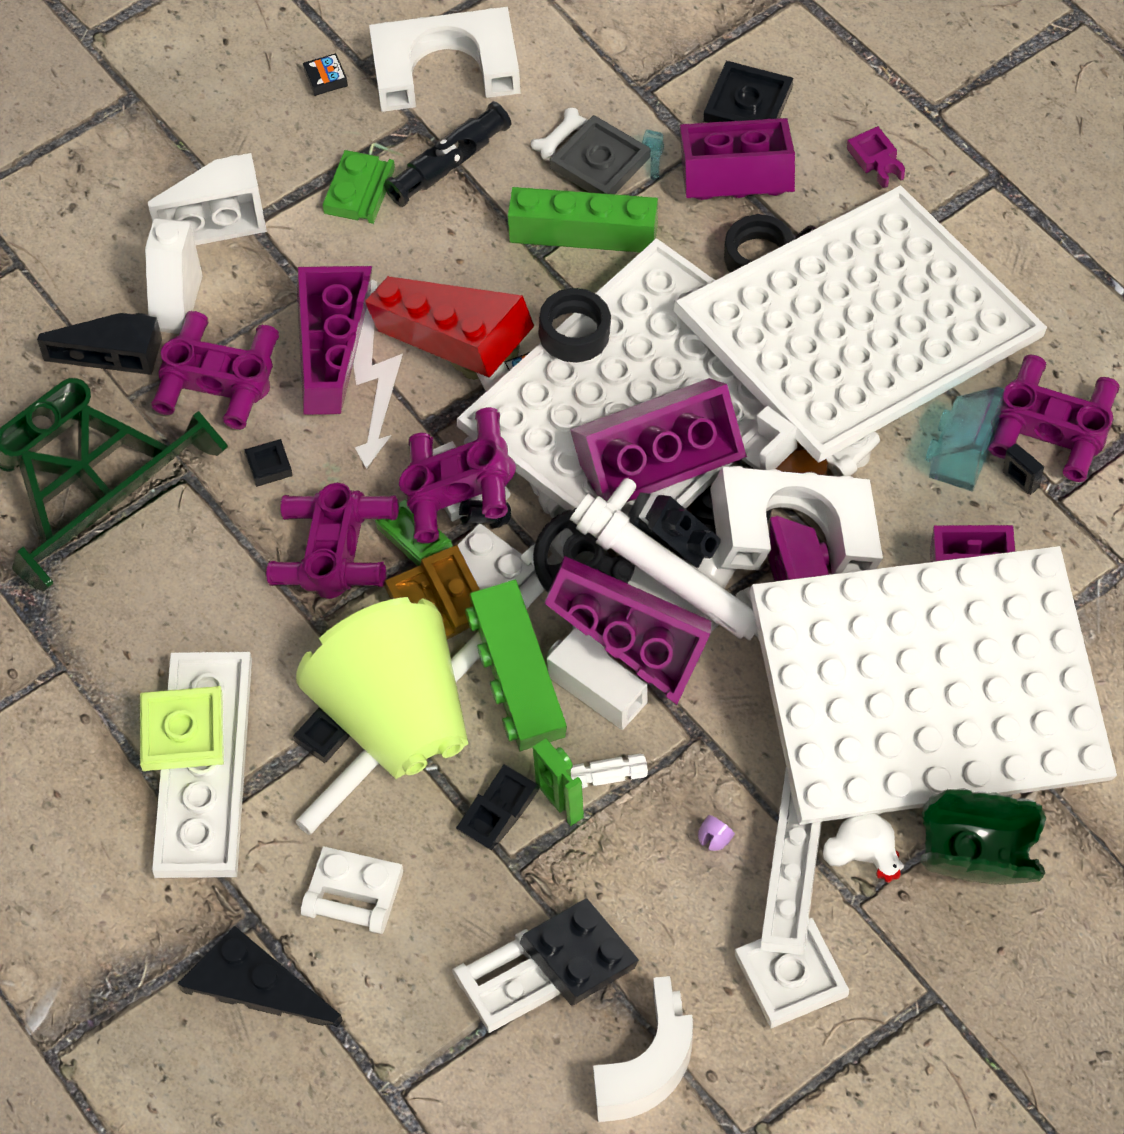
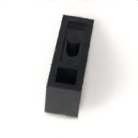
[37,313,162,375]

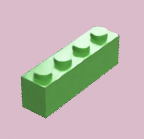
[508,187,658,253]
[465,579,567,752]

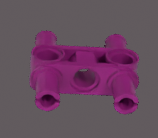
[151,311,279,430]
[988,354,1120,482]
[399,407,516,543]
[266,482,399,599]

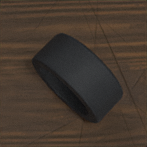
[724,214,794,273]
[538,288,611,363]

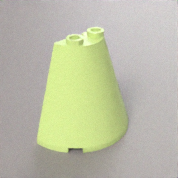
[296,597,469,779]

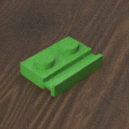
[323,150,395,224]
[533,738,584,826]

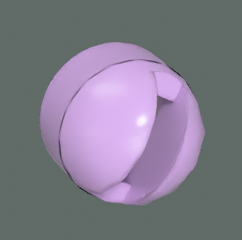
[698,815,735,851]

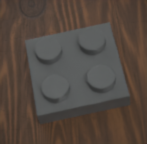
[550,115,651,194]

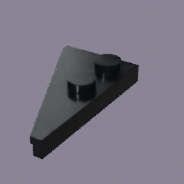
[178,926,343,1027]

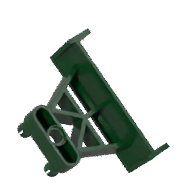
[0,378,228,591]

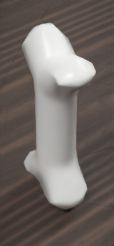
[530,108,588,161]

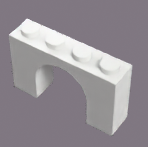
[369,7,521,112]
[710,466,883,574]
[546,566,719,730]

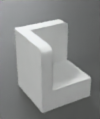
[742,406,797,470]

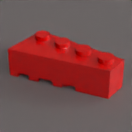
[365,276,534,378]

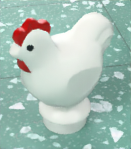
[823,813,904,883]

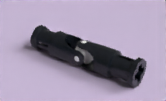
[384,101,512,207]

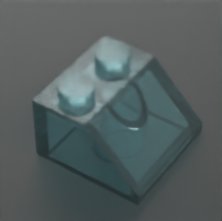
[926,387,1005,492]

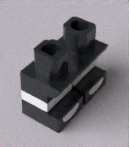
[627,492,721,568]

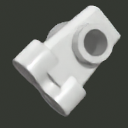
[826,431,880,477]

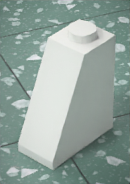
[145,218,203,334]

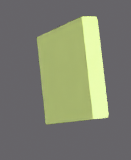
[140,686,224,771]

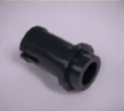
[459,499,511,528]

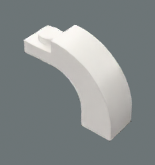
[593,976,693,1122]

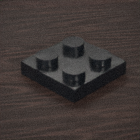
[703,60,793,123]
[520,898,639,1006]

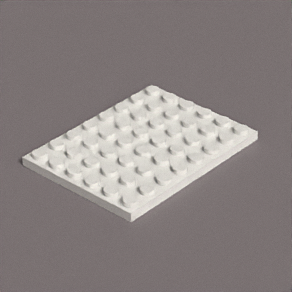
[673,185,1047,463]
[457,238,765,515]
[749,546,1117,825]

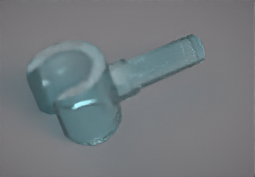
[642,130,664,180]

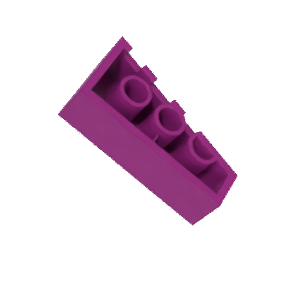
[297,266,372,415]
[545,556,712,705]

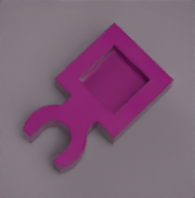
[847,126,905,188]

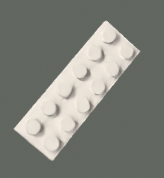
[152,652,252,878]

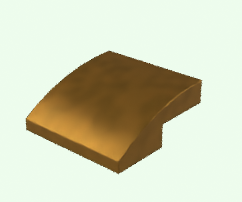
[384,545,480,640]

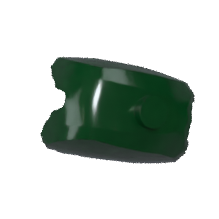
[920,788,1046,885]

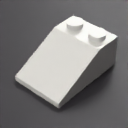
[148,153,267,245]

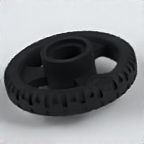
[533,508,635,592]

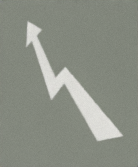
[353,280,403,469]

